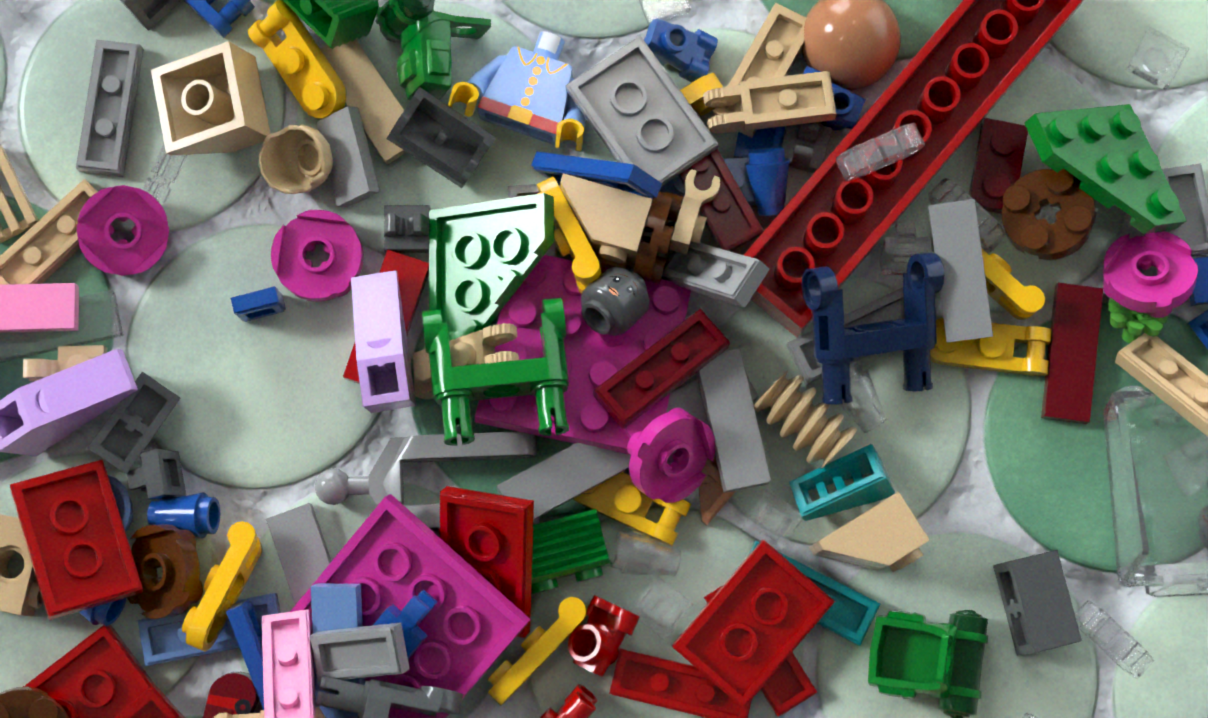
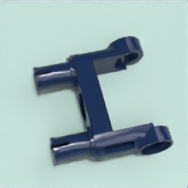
[801,252,945,405]

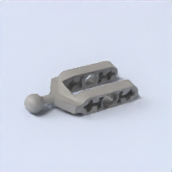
[315,432,539,530]

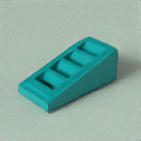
[789,443,895,521]

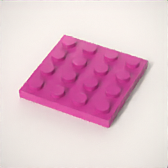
[475,255,691,455]
[290,494,531,718]

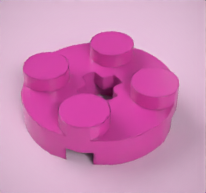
[76,185,169,276]
[271,210,364,302]
[1103,231,1198,318]
[627,408,715,503]

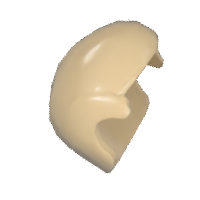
[259,124,333,194]

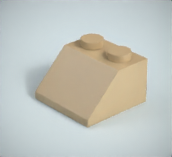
[151,41,271,155]
[560,173,652,269]
[809,492,930,572]

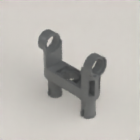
[315,675,463,718]

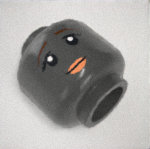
[581,267,650,336]

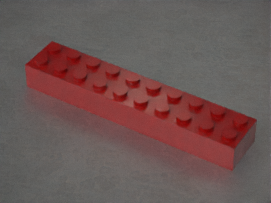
[744,0,1084,338]

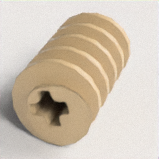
[754,371,857,469]

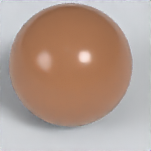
[802,0,901,90]

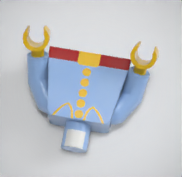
[448,32,586,151]

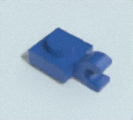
[373,589,437,659]

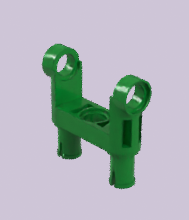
[422,298,569,446]

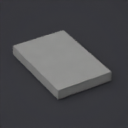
[565,36,719,186]

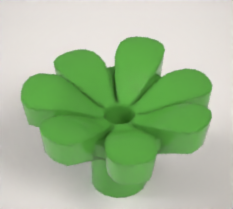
[1108,298,1169,343]

